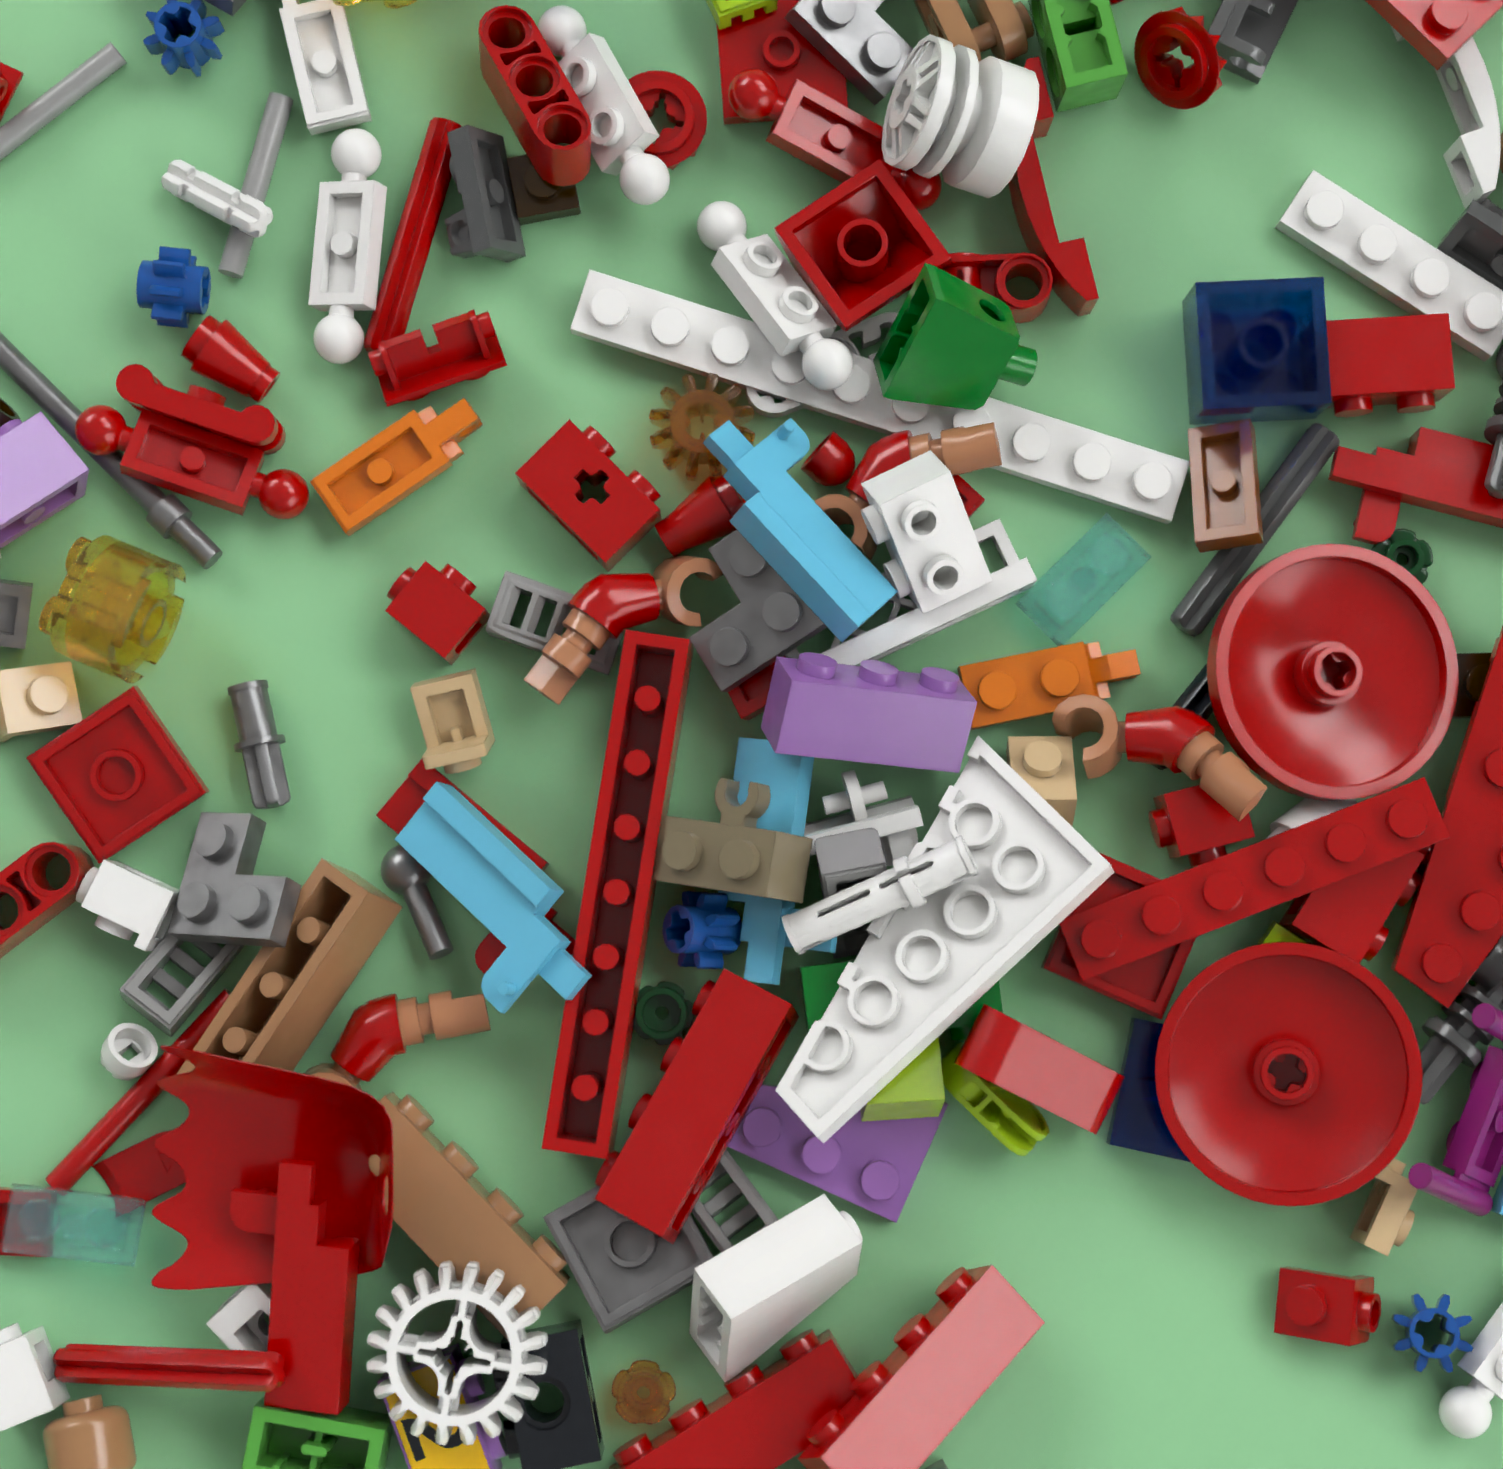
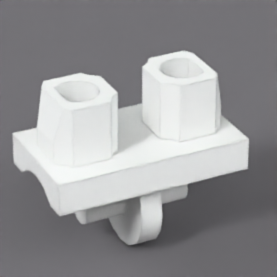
[804,770,924,866]

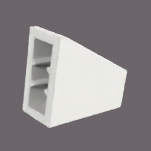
[689,1194,863,1383]

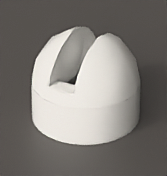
[100,1023,158,1081]

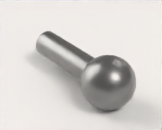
[381,845,453,960]

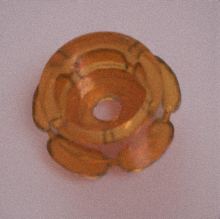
[612,1359,676,1425]

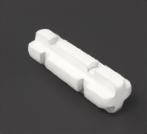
[161,159,273,238]

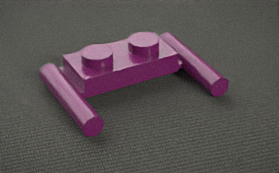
[1408,1003,1503,1216]

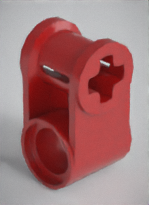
[942,252,1053,323]

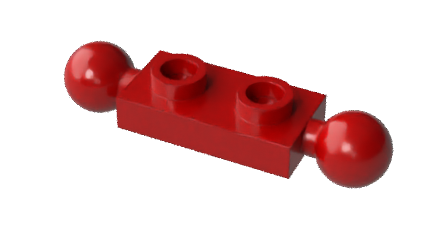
[728,68,942,211]
[75,405,309,519]

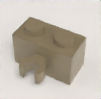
[652,778,813,903]

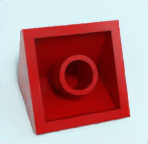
[774,159,952,332]

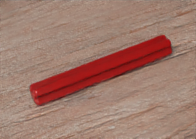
[364,117,461,352]
[53,1344,286,1392]

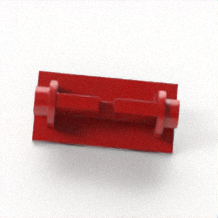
[368,309,507,407]

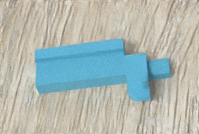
[703,418,898,642]
[718,737,837,985]
[395,781,592,1014]

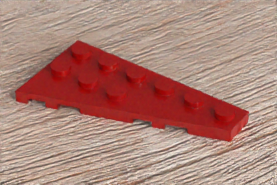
[1391,626,1503,1008]

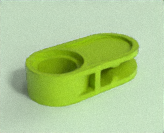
[941,1042,1050,1156]

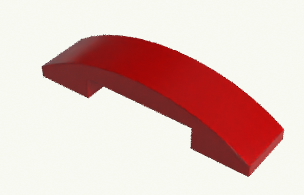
[1008,56,1099,316]

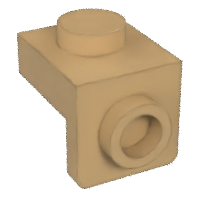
[0,661,83,743]
[410,668,495,774]
[1006,736,1077,826]
[1350,1158,1418,1256]

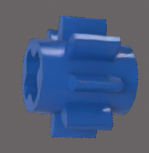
[143,0,225,77]
[136,246,211,328]
[663,891,742,969]
[1391,1294,1473,1373]

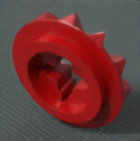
[1134,6,1227,109]
[628,70,707,170]

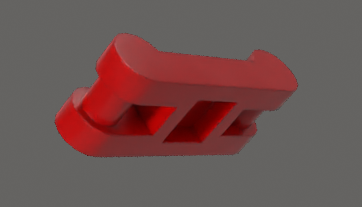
[116,364,286,455]

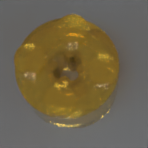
[39,535,186,683]

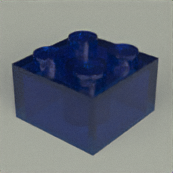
[1182,277,1332,425]

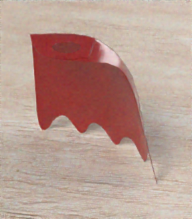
[151,1045,394,1290]

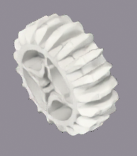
[367,1260,548,1445]

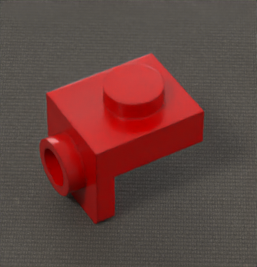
[1274,1266,1381,1346]

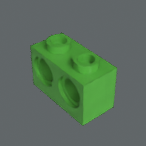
[1028,0,1128,112]

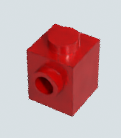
[385,561,490,665]
[1148,785,1255,867]

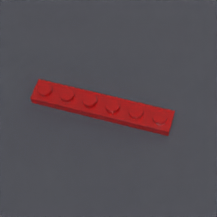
[1059,777,1450,981]

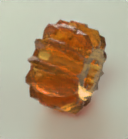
[649,373,755,481]

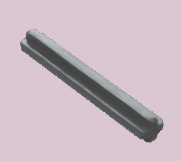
[1171,423,1340,637]

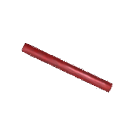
[45,988,231,1195]

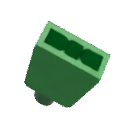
[873,263,1038,410]

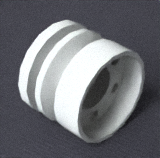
[882,34,1039,199]

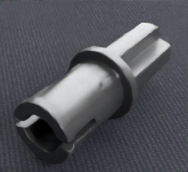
[227,680,291,809]

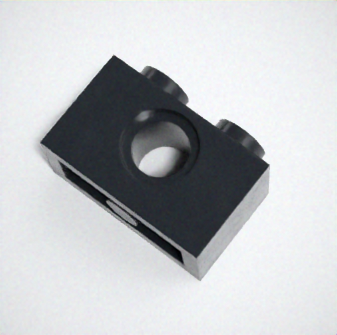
[493,1319,605,1469]

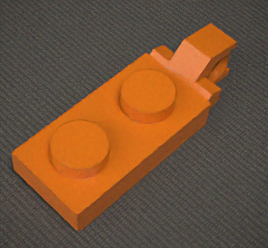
[310,398,483,536]
[957,641,1141,730]

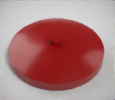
[1207,544,1459,801]
[1155,942,1423,1206]

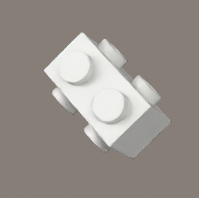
[861,450,993,614]

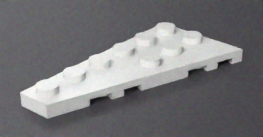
[775,736,1114,1143]

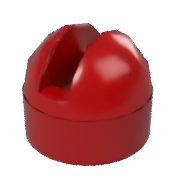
[800,431,855,486]

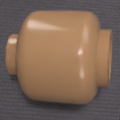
[43,1394,137,1469]

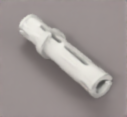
[782,835,979,955]

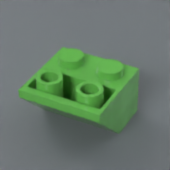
[242,1396,393,1469]

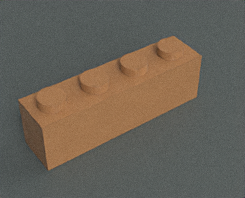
[177,858,402,1074]
[369,1092,570,1341]

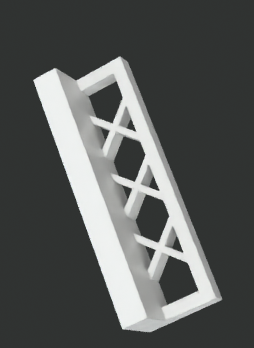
[785,519,1037,666]

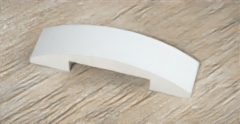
[1391,26,1501,209]

